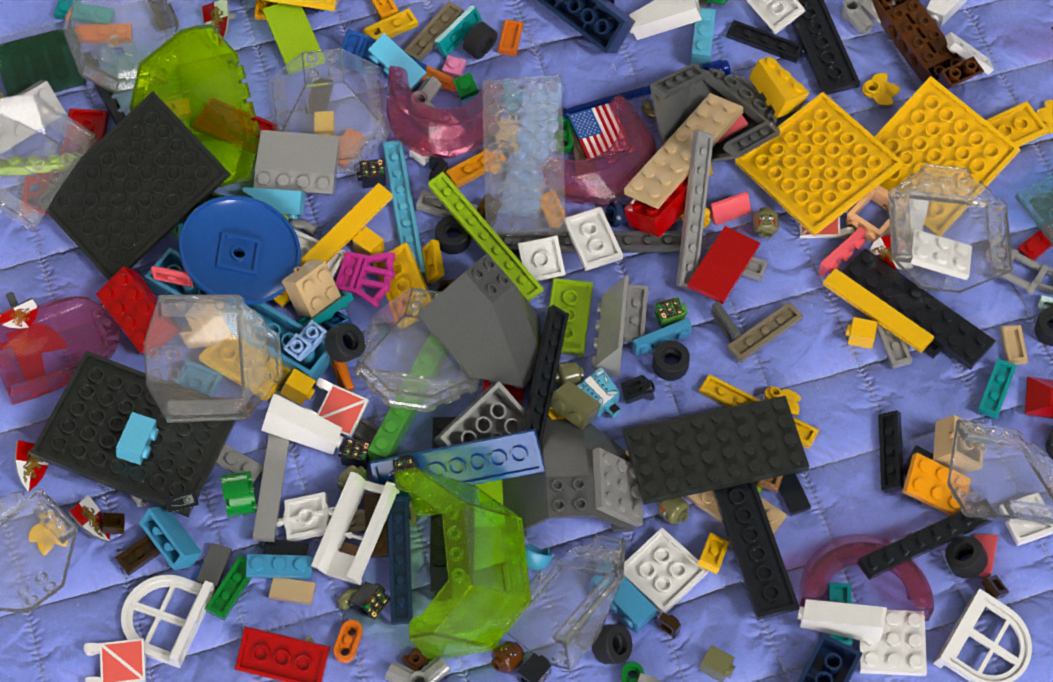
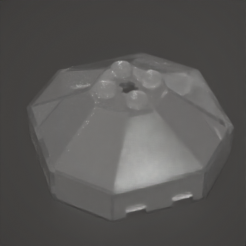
[62,0,183,94]

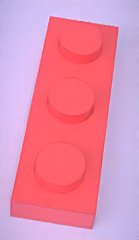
[818,227,867,278]

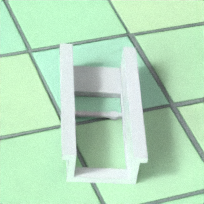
[311,472,400,585]

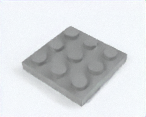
[593,448,643,527]

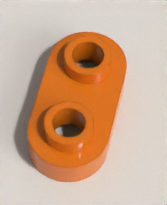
[333,620,363,663]

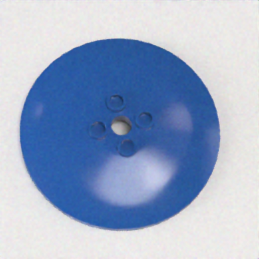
[179,195,301,305]

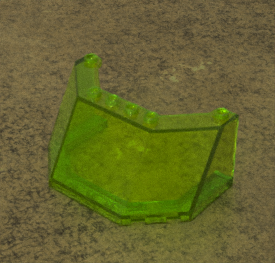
[395,468,532,661]

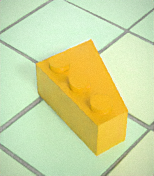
[749,56,810,119]

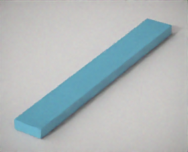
[382,140,425,276]

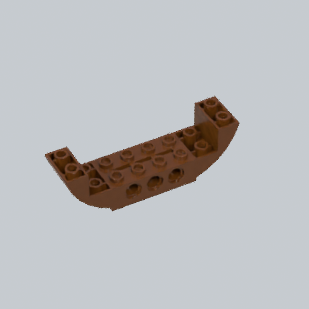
[872,0,984,89]

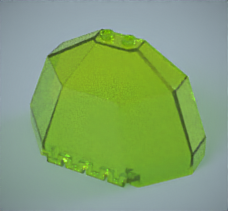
[129,24,260,187]

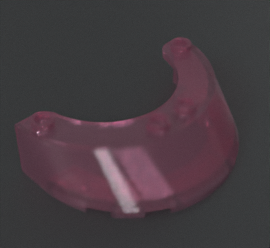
[386,66,506,159]
[542,94,658,205]
[798,534,934,621]

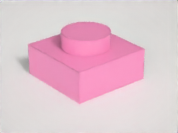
[442,55,466,78]

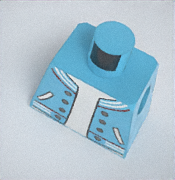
[577,367,622,418]

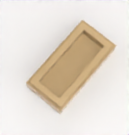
[1000,325,1028,365]
[269,578,316,605]

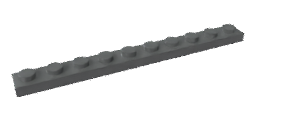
[495,231,682,253]

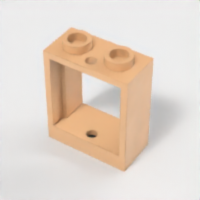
[845,185,908,243]

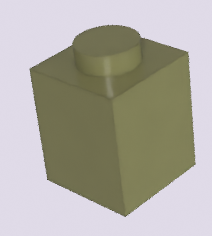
[699,645,736,682]

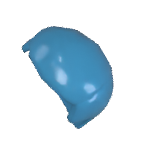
[520,545,554,571]

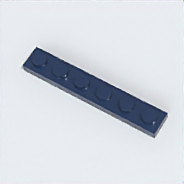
[388,496,413,625]

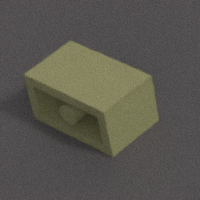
[550,380,601,430]

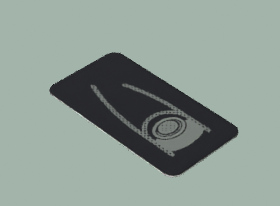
[164,490,199,513]

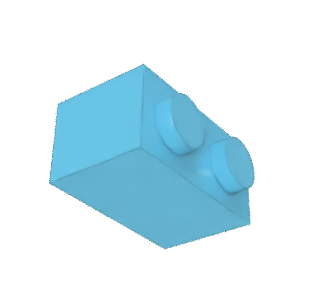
[116,412,159,465]

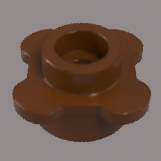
[402,647,429,671]

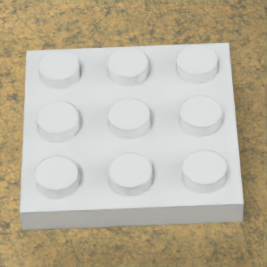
[618,528,709,613]
[859,610,927,676]

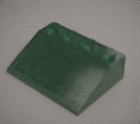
[0,27,85,100]

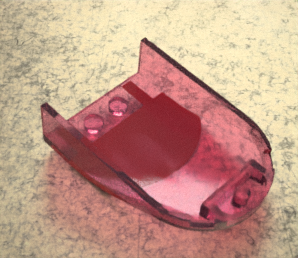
[0,296,120,405]

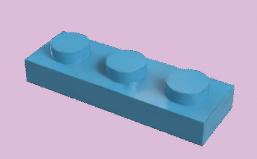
[632,318,692,356]
[246,554,312,579]

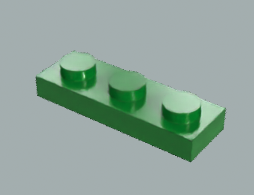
[205,555,252,621]

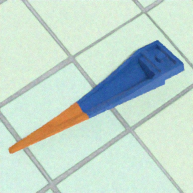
[335,29,481,92]

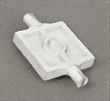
[277,492,336,541]

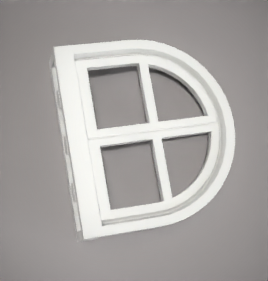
[121,575,216,668]
[933,589,1032,682]

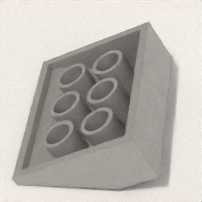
[254,130,340,195]
[592,276,629,378]
[433,381,526,485]

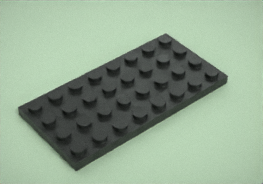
[623,396,809,505]

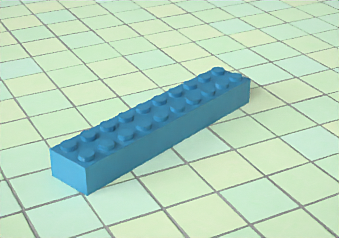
[145,247,333,385]

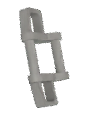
[985,239,1053,295]

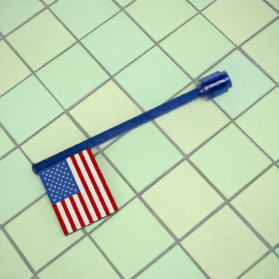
[562,59,731,164]

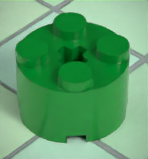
[221,471,257,518]

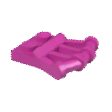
[335,251,395,308]

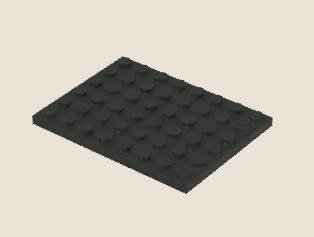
[36,91,231,280]
[30,351,240,518]

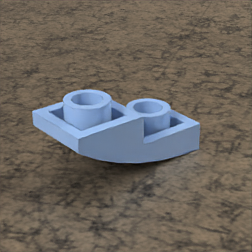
[283,320,327,362]

